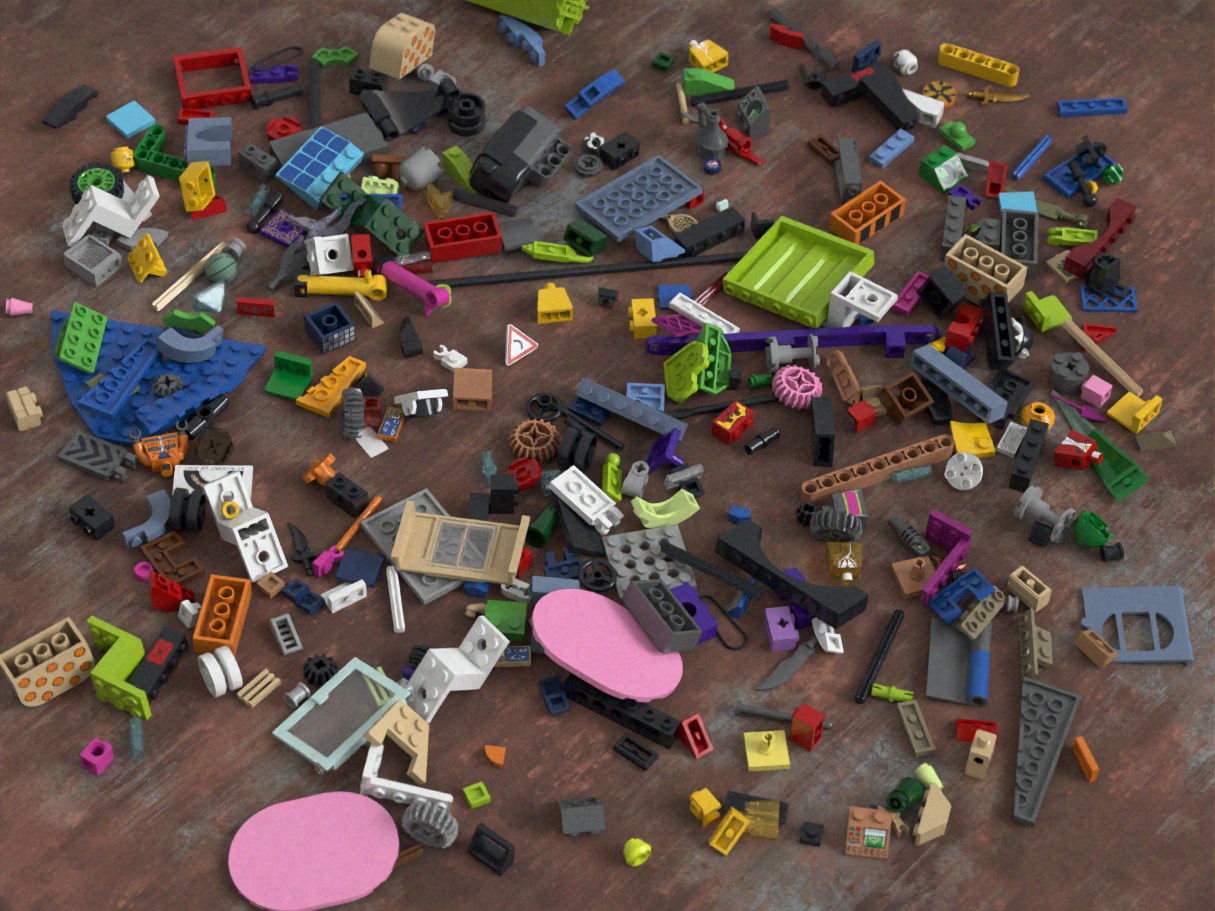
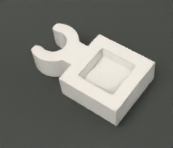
[433,345,467,373]

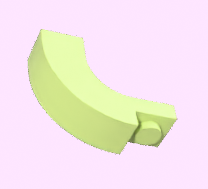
[631,489,700,528]

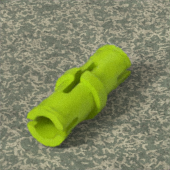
[871,683,914,702]

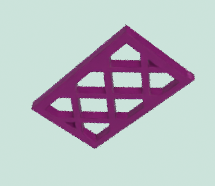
[651,314,702,337]

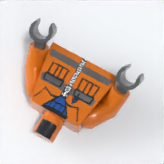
[128,420,188,477]

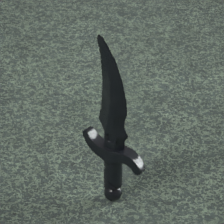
[287,523,319,577]

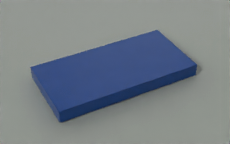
[1043,144,1117,199]

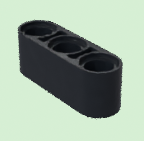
[468,493,489,542]

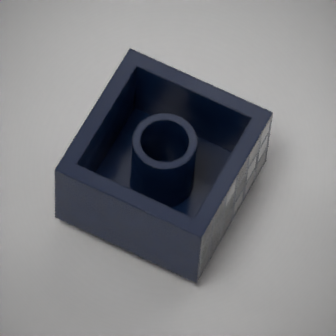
[304,301,356,354]

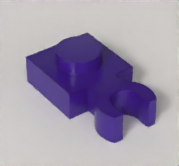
[948,183,981,211]

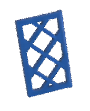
[1079,286,1138,312]

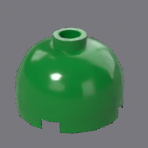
[1073,510,1113,548]

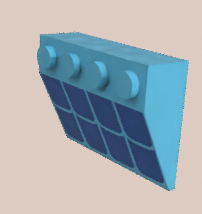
[275,126,364,210]

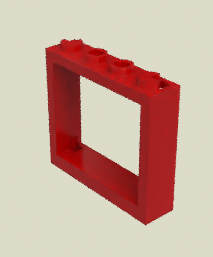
[173,47,252,109]

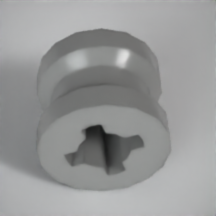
[223,238,246,261]

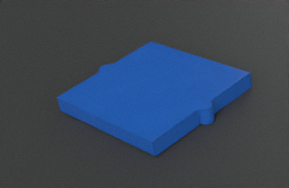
[657,285,693,310]

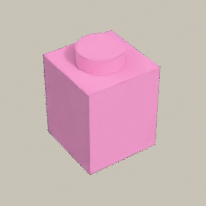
[1081,375,1113,409]

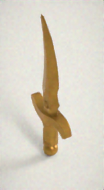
[966,86,1029,106]

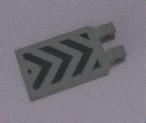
[57,430,138,483]

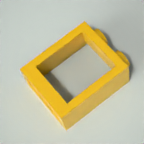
[179,161,215,211]

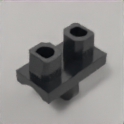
[1075,135,1107,170]

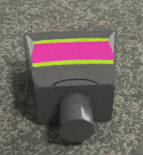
[821,488,868,529]

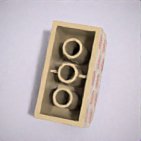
[369,13,435,79]
[944,234,1027,307]
[0,617,95,707]

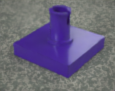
[646,427,684,475]

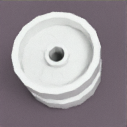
[197,645,243,698]

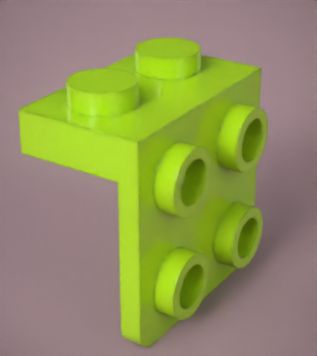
[1023,291,1072,333]

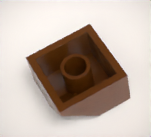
[877,371,934,426]

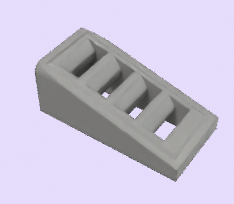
[269,613,303,656]

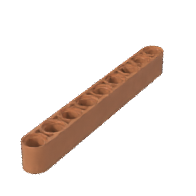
[800,434,955,505]

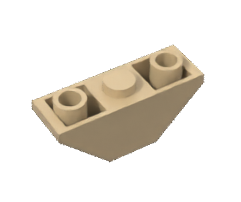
[913,782,951,845]

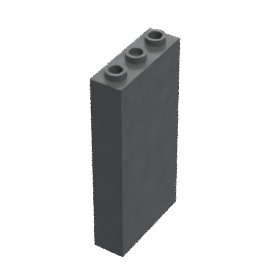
[269,112,390,189]

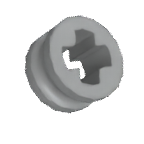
[1006,595,1019,613]

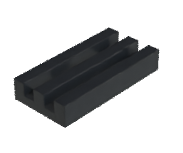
[613,733,659,771]

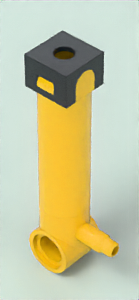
[294,269,388,301]

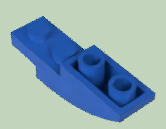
[564,69,626,120]

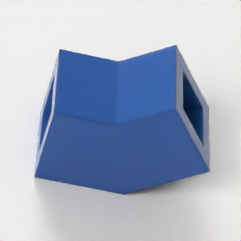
[728,505,751,525]
[464,581,490,599]

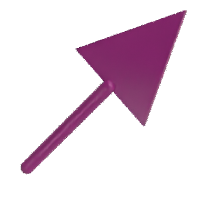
[1050,393,1108,422]

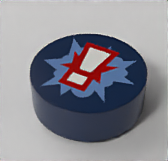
[703,158,721,175]

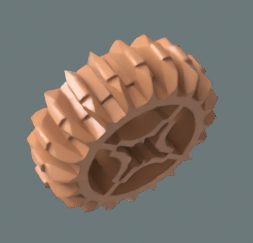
[508,418,560,464]

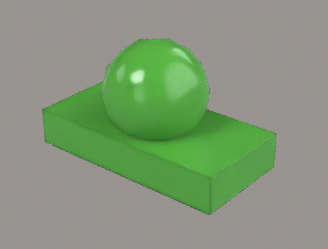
[938,121,975,151]

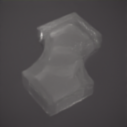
[394,250,431,265]

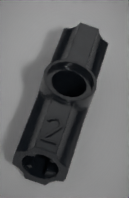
[182,394,230,441]

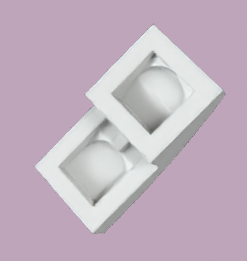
[812,618,844,654]

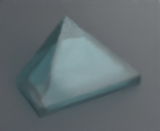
[192,280,226,313]

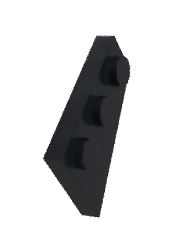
[919,378,953,425]

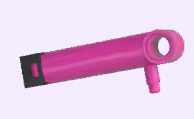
[371,254,450,316]

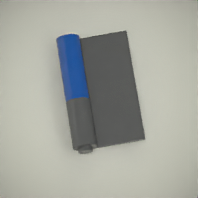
[925,617,992,708]

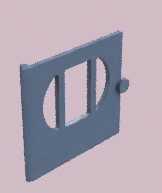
[1081,586,1194,665]

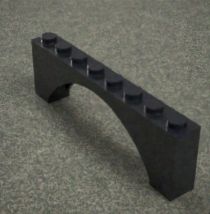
[715,519,869,630]

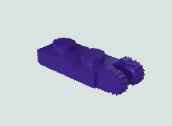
[250,64,299,84]

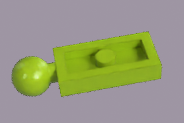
[602,453,622,503]

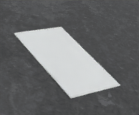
[356,426,389,458]

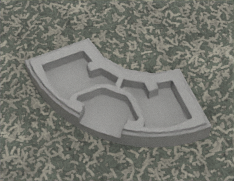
[117,228,168,251]

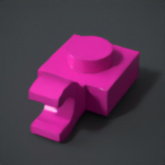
[313,545,344,578]

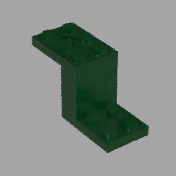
[319,171,424,260]

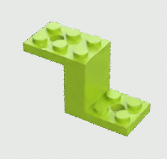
[87,615,152,721]

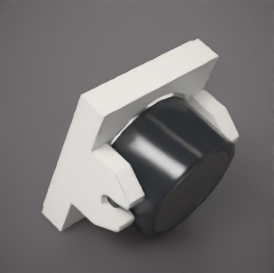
[394,389,448,418]

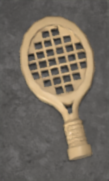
[661,214,698,234]

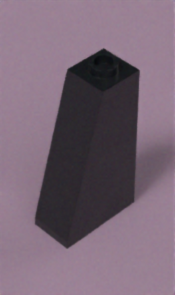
[856,68,918,131]
[810,397,835,467]

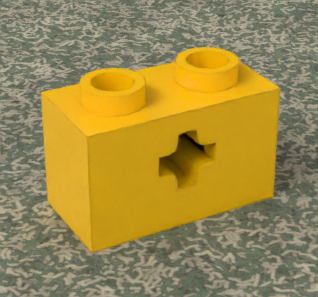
[628,298,657,339]

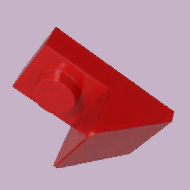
[985,161,1008,198]

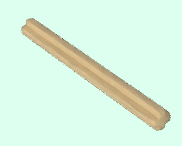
[151,241,228,312]
[1062,318,1143,397]

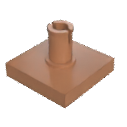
[891,555,942,599]

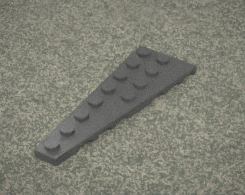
[1013,676,1082,827]

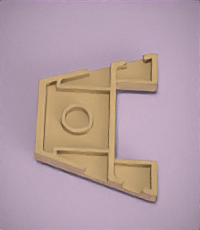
[363,699,429,785]

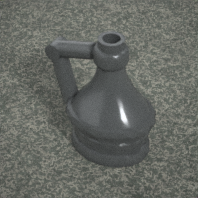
[695,102,728,161]

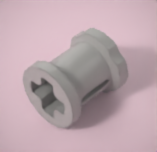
[283,682,311,709]

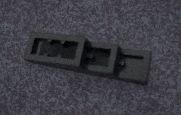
[42,84,98,129]

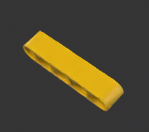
[938,43,1019,87]

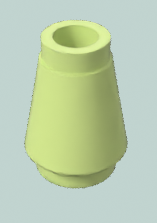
[914,763,944,790]

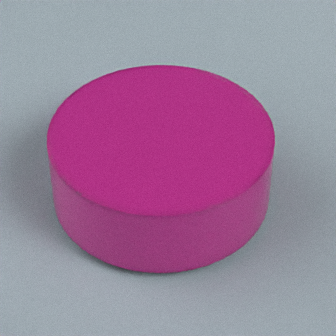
[134,562,154,582]

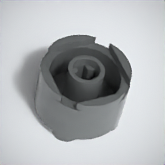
[1048,352,1089,395]

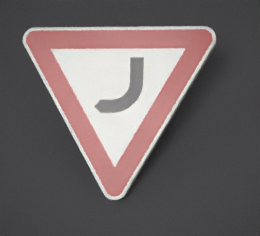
[505,324,538,365]

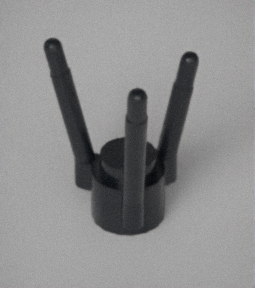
[800,46,828,90]

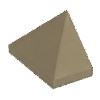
[1134,430,1177,452]

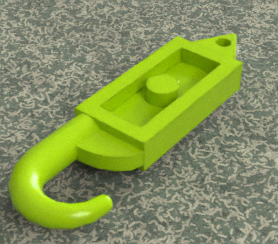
[522,241,594,264]

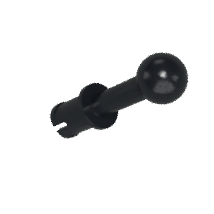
[1067,161,1097,207]
[246,192,284,234]

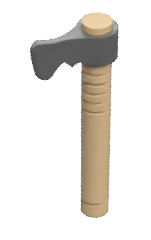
[676,82,699,124]

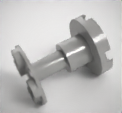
[765,334,820,374]
[1014,485,1076,544]

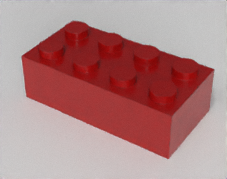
[423,212,502,263]

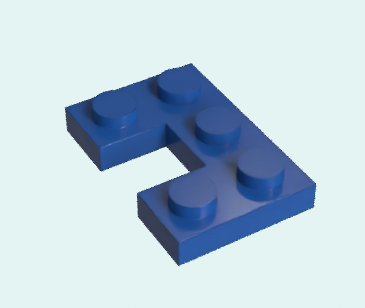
[928,567,996,624]

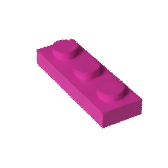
[891,271,929,316]

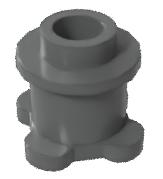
[581,132,605,154]

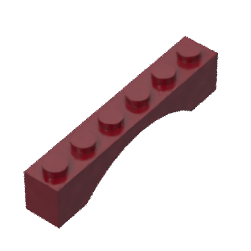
[1063,198,1136,279]

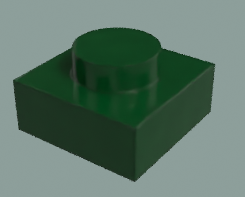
[652,52,675,72]

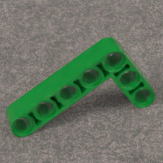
[134,125,216,187]

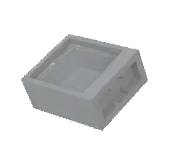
[63,234,122,287]

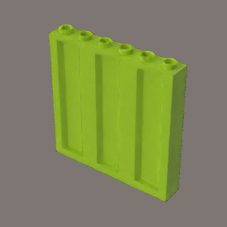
[723,216,874,329]

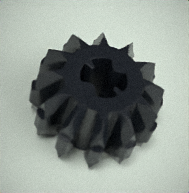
[303,653,337,688]

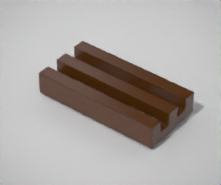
[807,134,841,165]

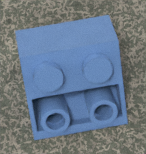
[635,225,685,262]

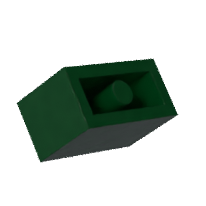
[563,219,608,257]

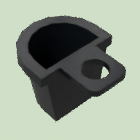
[1085,254,1129,298]

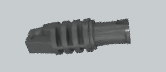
[888,515,931,557]

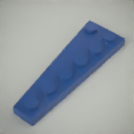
[77,338,160,420]
[133,367,244,434]

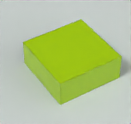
[463,782,491,809]

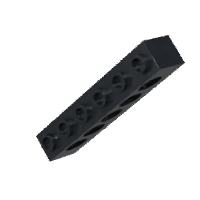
[564,673,680,750]

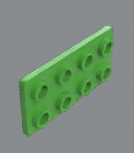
[54,302,107,374]

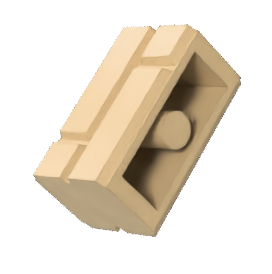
[6,386,43,431]
[1007,566,1052,613]

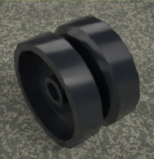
[447,92,486,137]
[557,426,598,474]
[169,487,206,533]

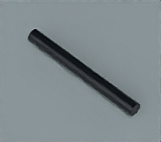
[561,407,625,451]

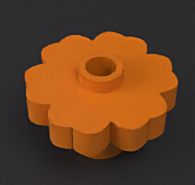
[301,452,336,488]

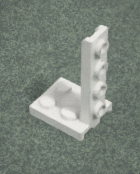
[360,743,453,813]

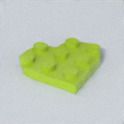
[663,341,710,403]

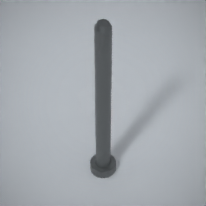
[734,700,833,729]

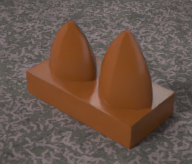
[372,154,408,182]

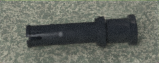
[250,83,303,110]

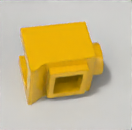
[689,788,721,826]

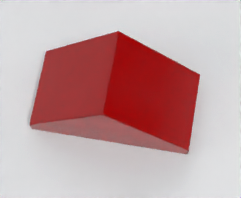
[678,713,714,759]

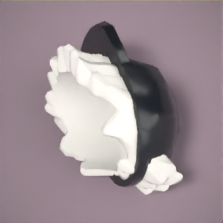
[1010,316,1034,359]

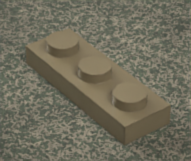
[896,700,935,758]

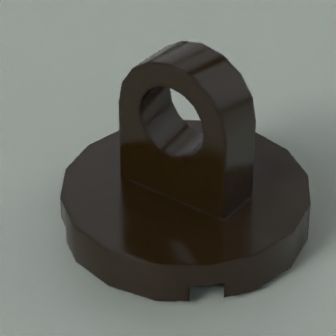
[195,427,233,465]

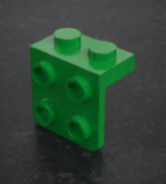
[265,351,313,401]

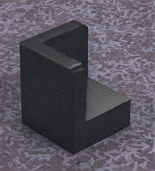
[750,212,774,239]
[354,371,384,403]

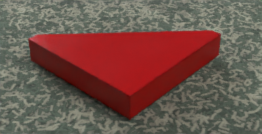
[1082,323,1117,353]

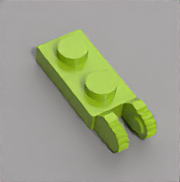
[1047,227,1098,246]

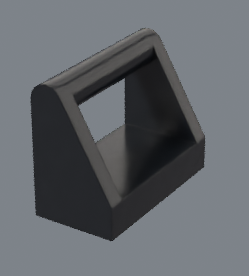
[468,823,515,876]

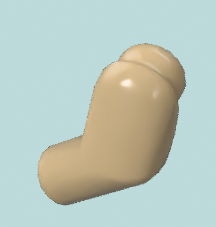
[465,603,487,618]

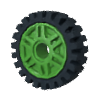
[70,163,124,204]

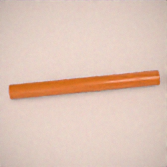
[336,495,382,554]

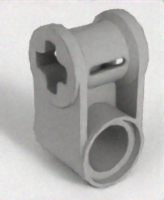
[621,461,649,499]

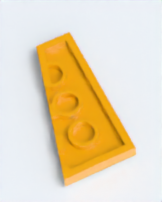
[296,356,366,418]

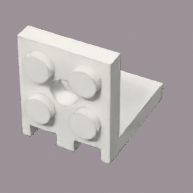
[304,234,353,276]

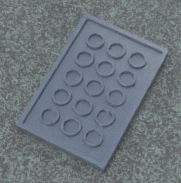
[575,155,703,242]

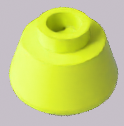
[623,839,651,866]

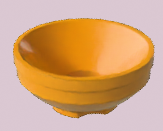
[1020,402,1055,430]

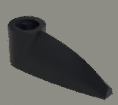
[399,316,423,359]

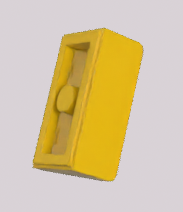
[708,807,750,856]

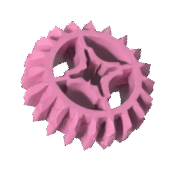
[772,364,822,410]

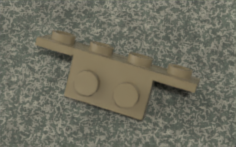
[955,585,1008,641]
[1018,608,1053,682]

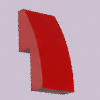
[769,24,804,50]

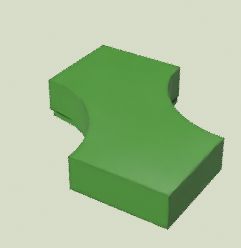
[311,46,359,68]
[162,309,215,334]

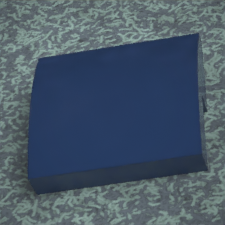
[335,547,386,588]

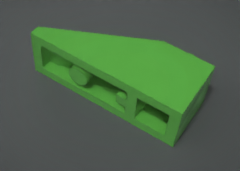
[682,68,735,96]

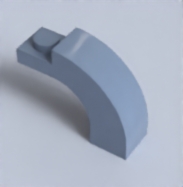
[156,325,224,363]
[122,489,170,550]

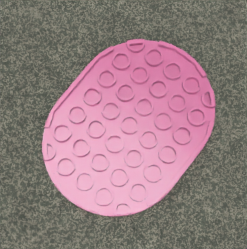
[531,589,683,702]
[228,792,399,911]

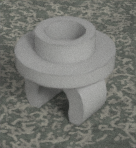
[416,63,434,81]

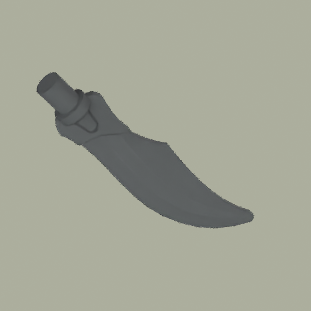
[755,636,819,690]

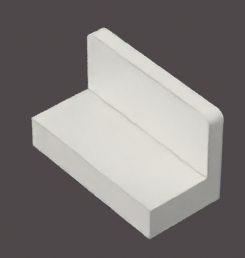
[321,579,367,613]

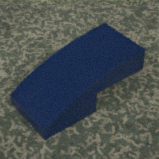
[281,578,326,616]
[537,676,571,716]

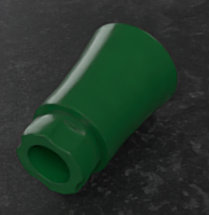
[525,505,559,548]
[886,777,924,813]

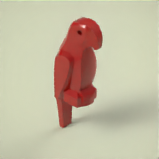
[719,118,763,166]

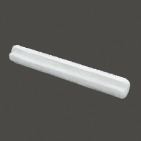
[386,565,405,633]

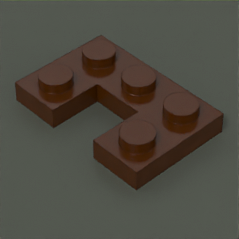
[140,530,205,586]

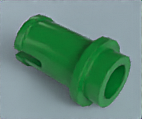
[748,373,773,389]

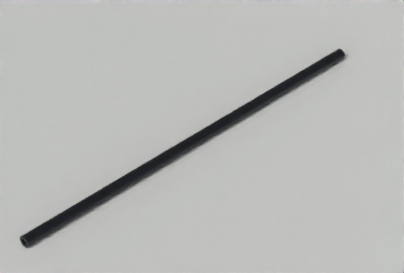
[427,252,747,288]

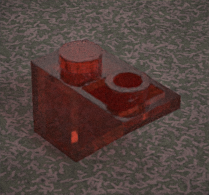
[363,397,382,427]

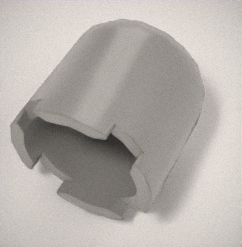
[399,146,444,191]

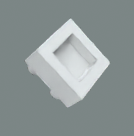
[177,600,202,629]

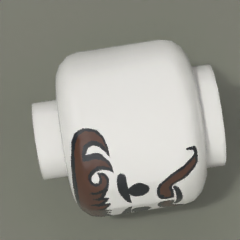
[892,50,918,75]

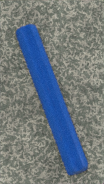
[1011,135,1053,181]

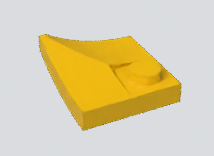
[950,421,996,458]

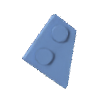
[627,383,665,413]

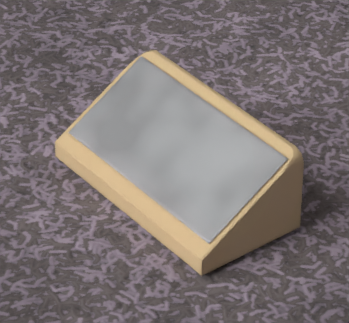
[354,291,384,328]

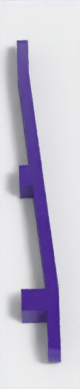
[645,325,940,358]

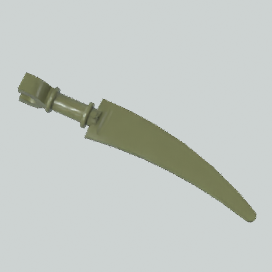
[1004,185,1088,229]

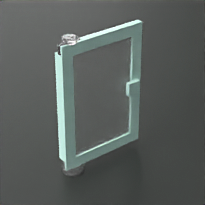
[272,657,416,775]

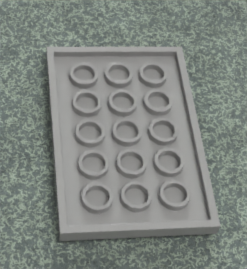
[361,488,484,605]

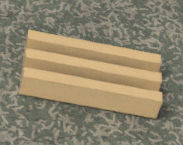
[237,669,281,708]

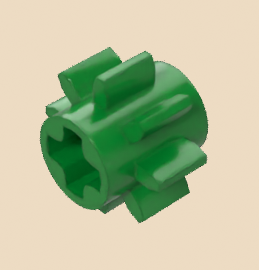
[1102,163,1124,185]

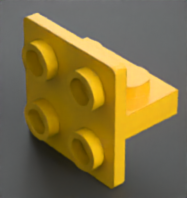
[127,233,167,283]

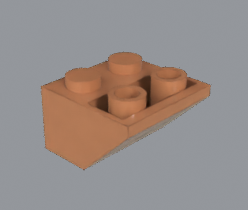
[453,368,492,412]

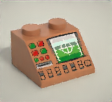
[845,806,892,860]

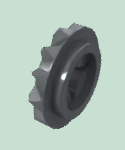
[575,154,603,177]
[153,372,183,397]

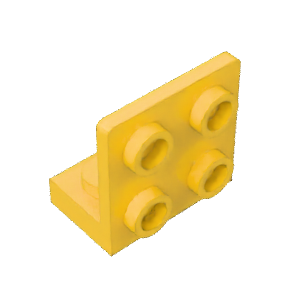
[1107,392,1163,434]

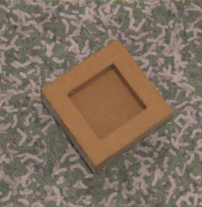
[257,572,285,599]

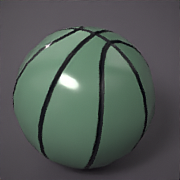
[205,252,238,285]

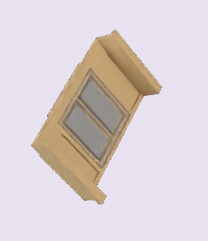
[391,500,530,585]

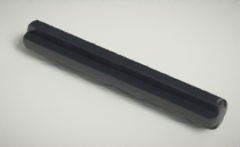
[450,188,518,216]

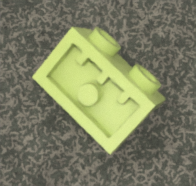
[361,176,400,194]

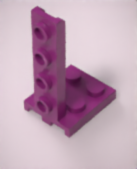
[921,509,974,605]

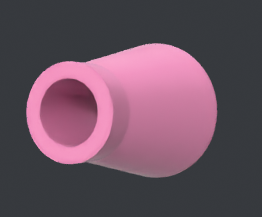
[5,298,33,316]

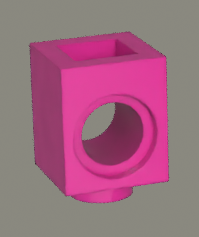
[80,738,114,776]

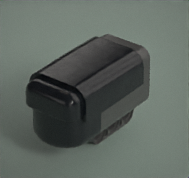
[469,106,571,203]

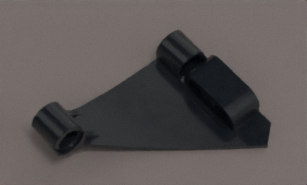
[359,79,460,141]

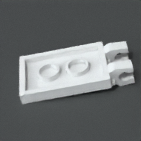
[548,465,624,536]

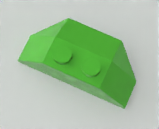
[696,322,732,395]

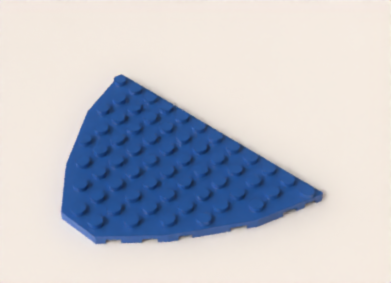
[51,310,266,448]

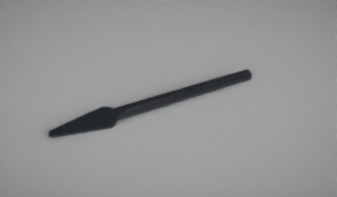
[665,394,779,419]

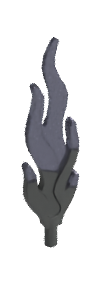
[267,198,367,291]

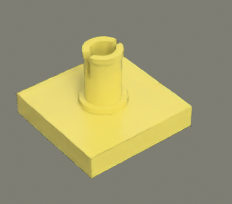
[743,730,790,772]

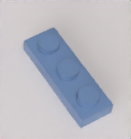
[869,129,914,169]

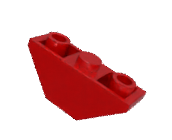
[148,571,196,613]

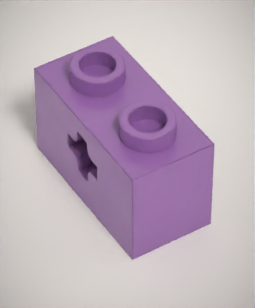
[764,606,799,652]

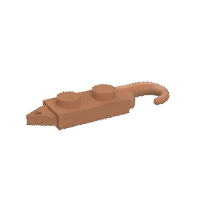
[825,350,862,405]

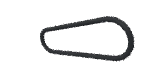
[252,46,304,71]
[699,595,748,650]

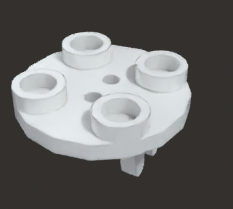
[944,452,983,490]

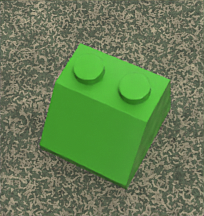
[485,600,528,642]

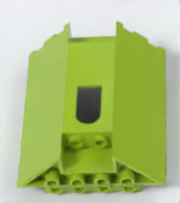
[467,0,589,35]

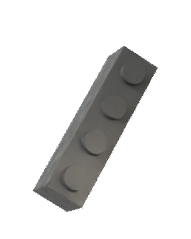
[940,195,966,262]

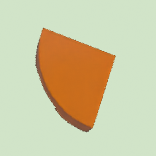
[485,745,506,768]

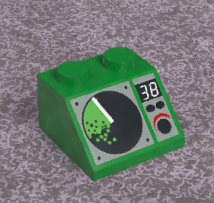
[918,144,968,194]

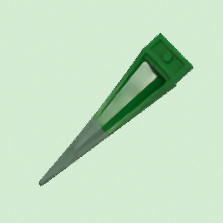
[1052,390,1149,502]

